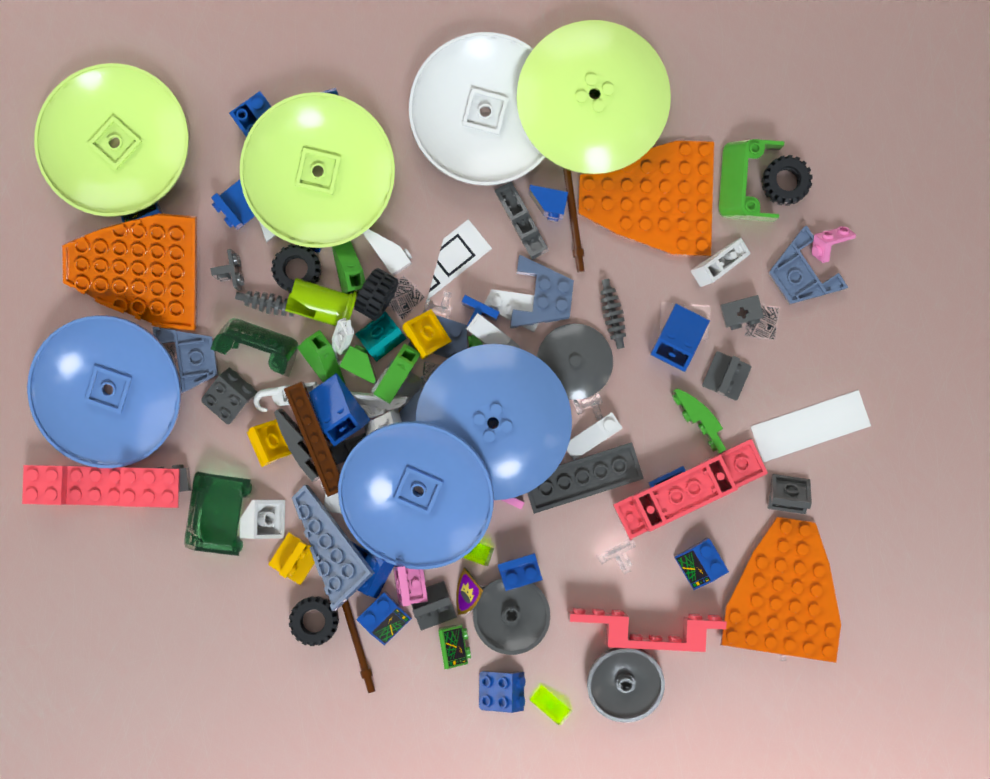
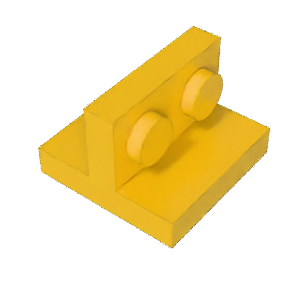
[402,309,452,360]
[246,419,292,467]
[268,532,315,585]

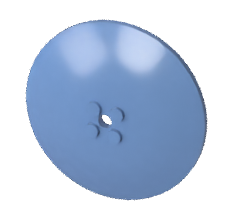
[27,315,181,468]
[416,344,572,500]
[338,421,494,569]

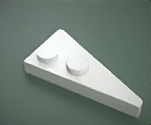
[350,391,409,418]

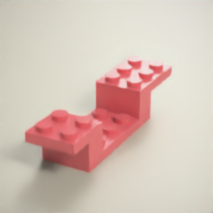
[613,439,768,540]
[22,465,180,508]
[568,608,727,652]

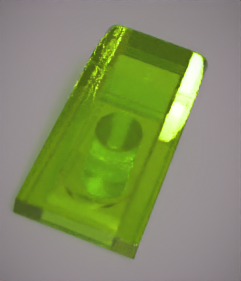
[463,543,494,566]
[530,685,573,726]

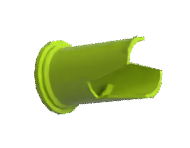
[285,278,357,326]

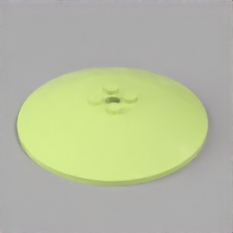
[517,20,671,174]
[34,63,189,217]
[240,92,395,248]

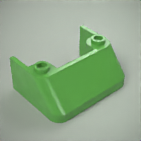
[718,139,784,222]

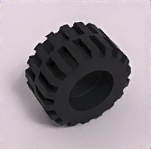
[761,155,813,206]
[271,244,321,293]
[354,268,398,321]
[289,596,339,646]

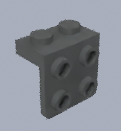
[201,367,257,424]

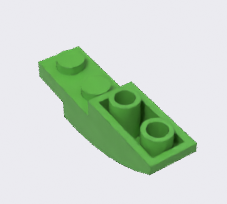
[672,388,726,453]

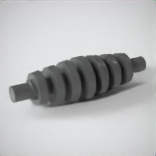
[600,279,626,349]
[235,291,296,317]

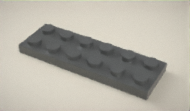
[527,442,644,514]

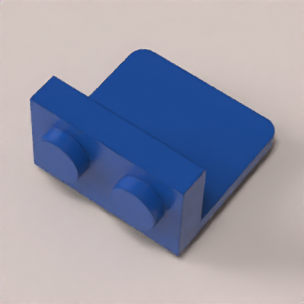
[211,180,255,230]
[479,671,526,713]

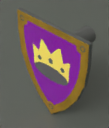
[456,567,487,615]

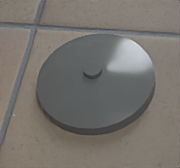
[537,323,613,400]
[473,578,550,655]
[587,648,665,723]

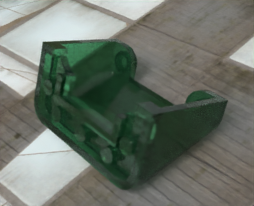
[210,318,299,377]
[184,471,252,556]

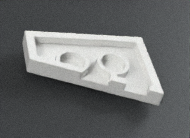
[484,289,539,332]

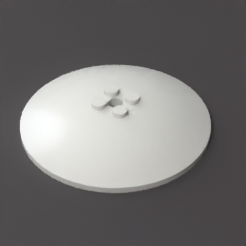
[409,32,545,186]

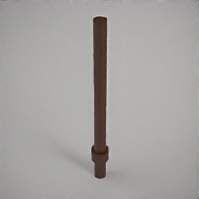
[563,168,585,273]
[342,600,375,693]

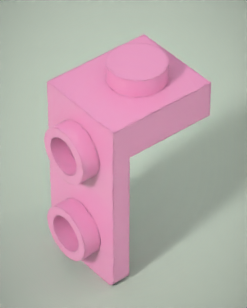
[812,226,856,263]

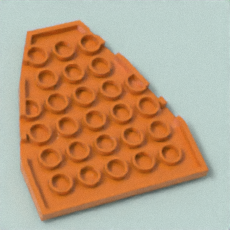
[578,141,714,256]
[62,214,197,330]
[720,517,841,663]

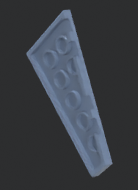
[292,485,374,611]

